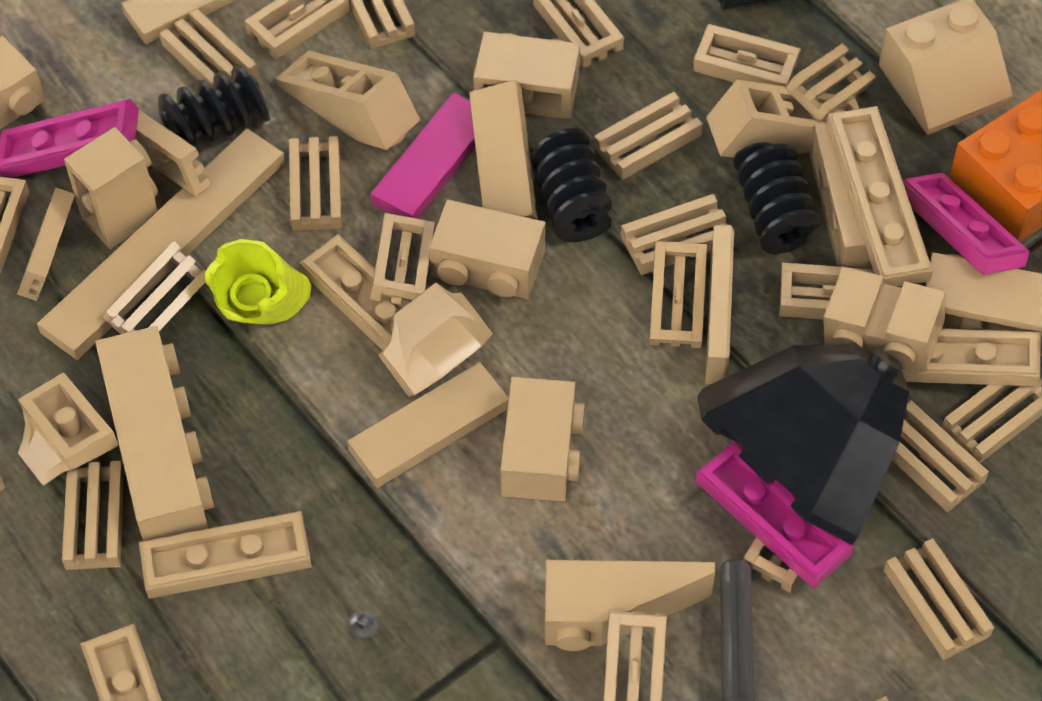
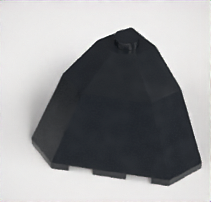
[697,344,909,545]

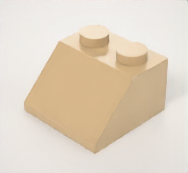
[879,0,1013,135]

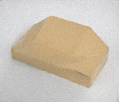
[378,282,493,397]
[18,372,119,486]

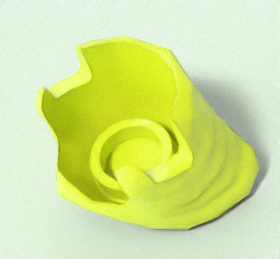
[205,239,312,325]

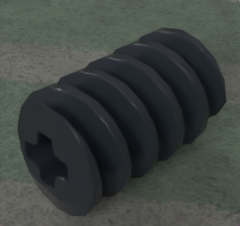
[158,65,270,149]
[531,128,612,242]
[733,142,820,255]

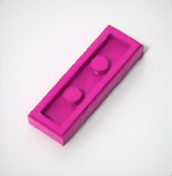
[370,93,476,219]
[0,99,139,178]
[902,172,1030,275]
[695,441,854,589]

